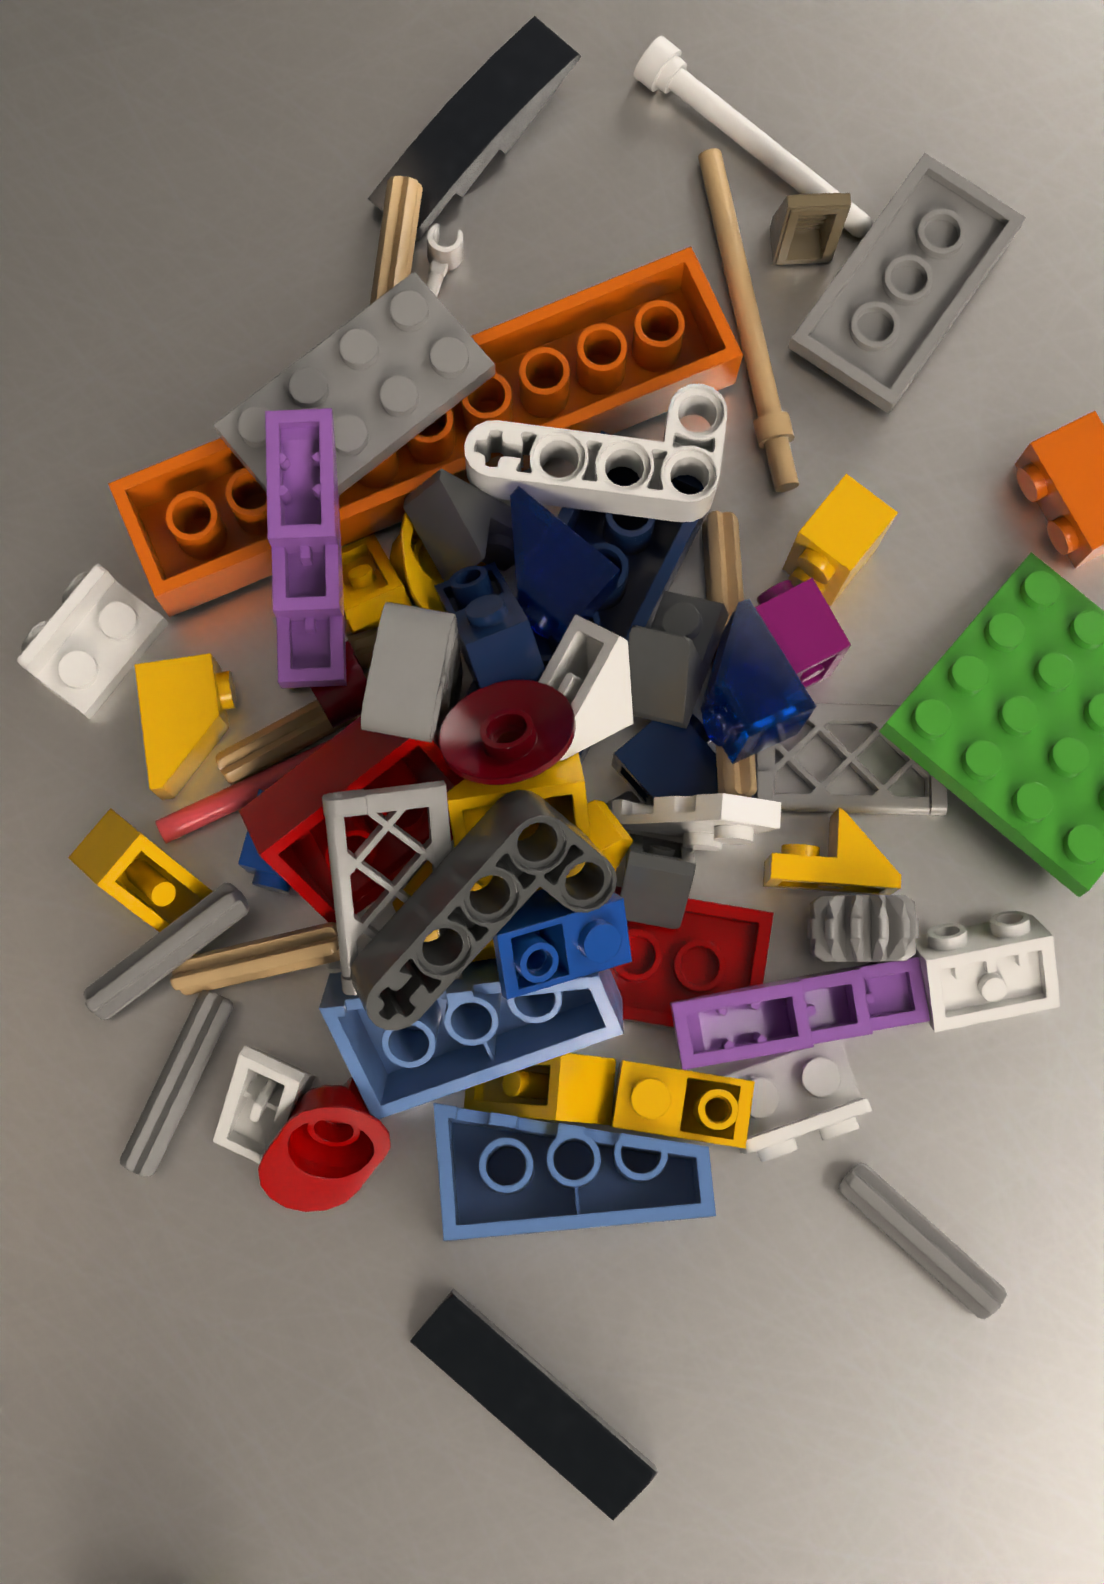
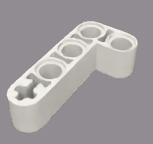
[464,384,727,522]

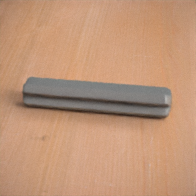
[84,883,249,1020]
[120,990,233,1177]
[838,1163,1007,1320]

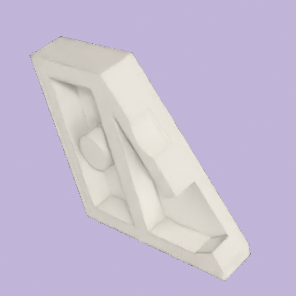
[608,793,781,851]

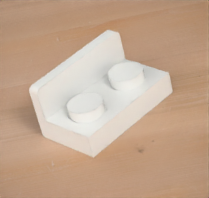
[17,564,169,719]
[914,911,1061,1032]
[724,1040,872,1162]

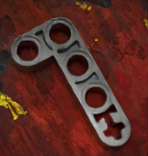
[350,790,617,1030]

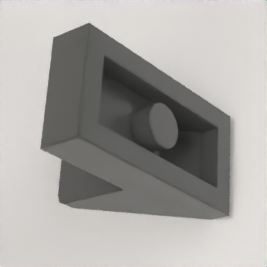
[403,469,544,581]
[628,591,729,729]
[620,833,696,929]

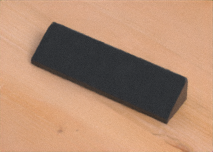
[410,1288,658,1520]

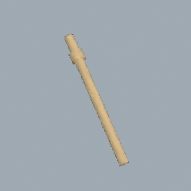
[698,148,799,492]

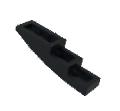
[368,16,581,241]

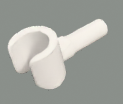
[426,224,463,297]

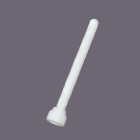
[633,36,872,237]

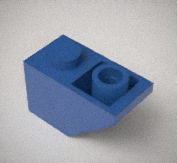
[493,889,632,1000]

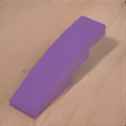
[265,408,347,688]
[670,956,930,1070]

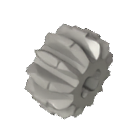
[807,895,919,962]

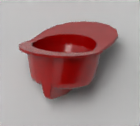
[258,1077,391,1212]

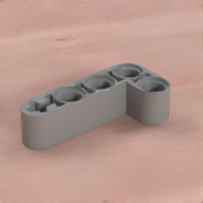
[361,602,463,742]

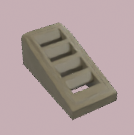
[770,193,851,265]

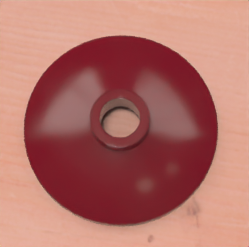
[439,680,576,785]

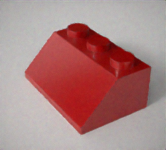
[239,716,464,923]

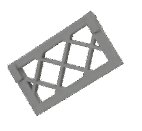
[754,702,948,816]
[322,780,463,995]

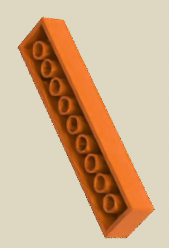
[108,246,743,617]

